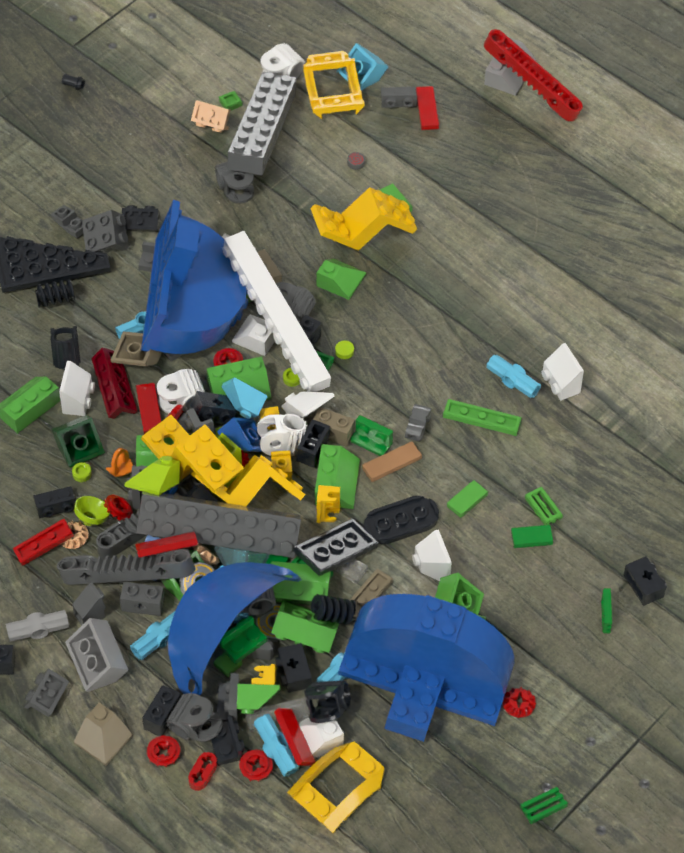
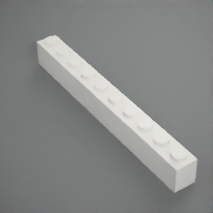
[222,231,331,392]

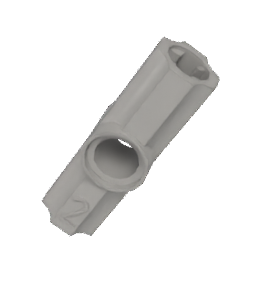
[6,610,69,642]

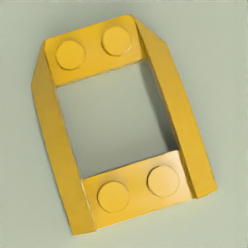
[303,51,364,119]
[287,741,385,834]

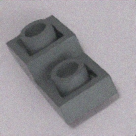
[50,205,84,238]

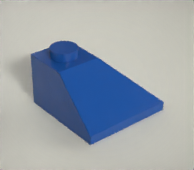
[217,418,263,452]

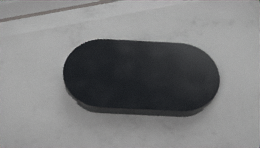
[363,496,439,544]

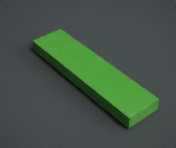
[443,399,522,436]

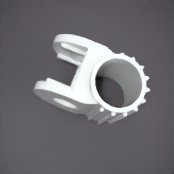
[261,43,305,79]
[157,369,205,414]
[257,414,307,456]

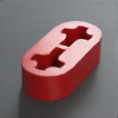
[188,752,217,791]

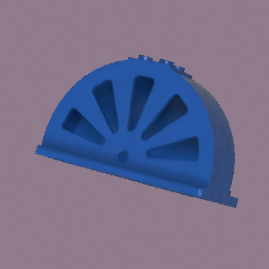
[141,200,248,354]
[338,594,515,742]

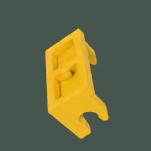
[317,485,340,523]
[251,664,277,685]

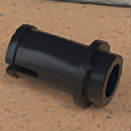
[62,74,85,90]

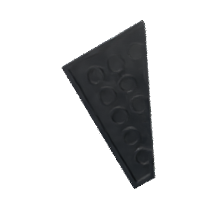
[0,236,111,293]

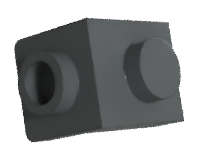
[185,408,214,433]

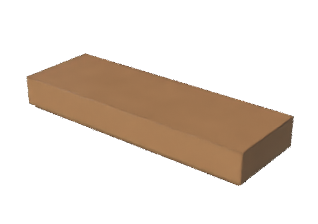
[362,442,422,482]

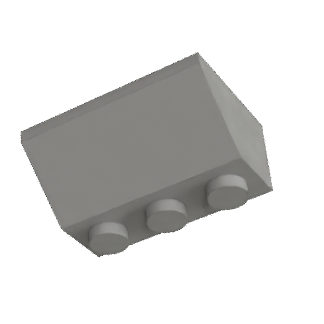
[484,37,537,96]
[65,618,128,692]

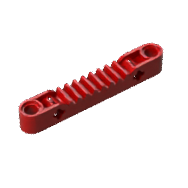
[484,29,583,121]

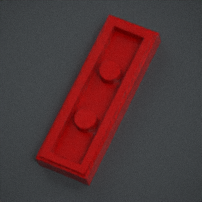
[416,86,439,130]
[136,383,161,434]
[13,518,74,566]
[135,532,198,558]
[274,708,316,766]

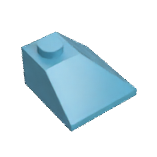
[337,43,389,91]
[221,377,267,419]

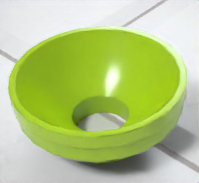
[74,496,110,526]

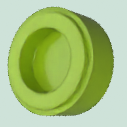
[335,340,354,359]
[283,368,300,387]
[72,462,92,482]

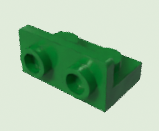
[350,415,393,456]
[220,616,267,665]

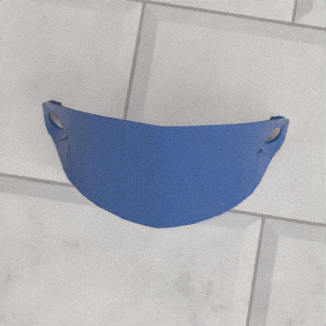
[168,562,302,695]

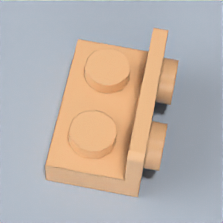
[191,100,230,133]

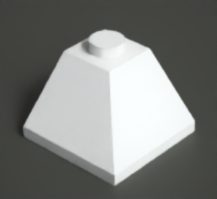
[232,314,275,356]
[282,392,334,418]
[412,529,452,581]
[298,718,344,758]

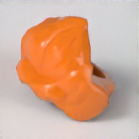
[106,448,133,477]

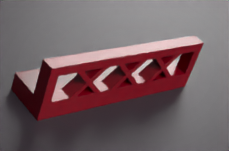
[91,347,137,419]

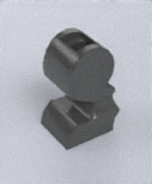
[405,404,431,442]

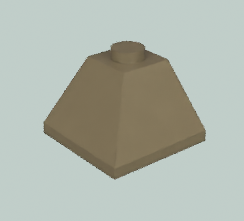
[111,331,162,366]
[74,702,133,766]

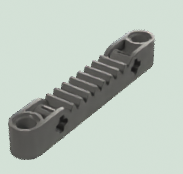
[96,474,211,559]
[57,549,195,585]

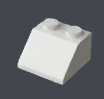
[542,343,584,401]
[59,361,95,416]

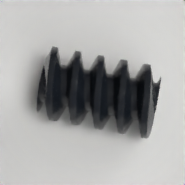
[35,279,75,308]
[311,594,356,625]

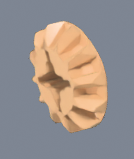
[60,520,89,549]
[192,543,219,566]

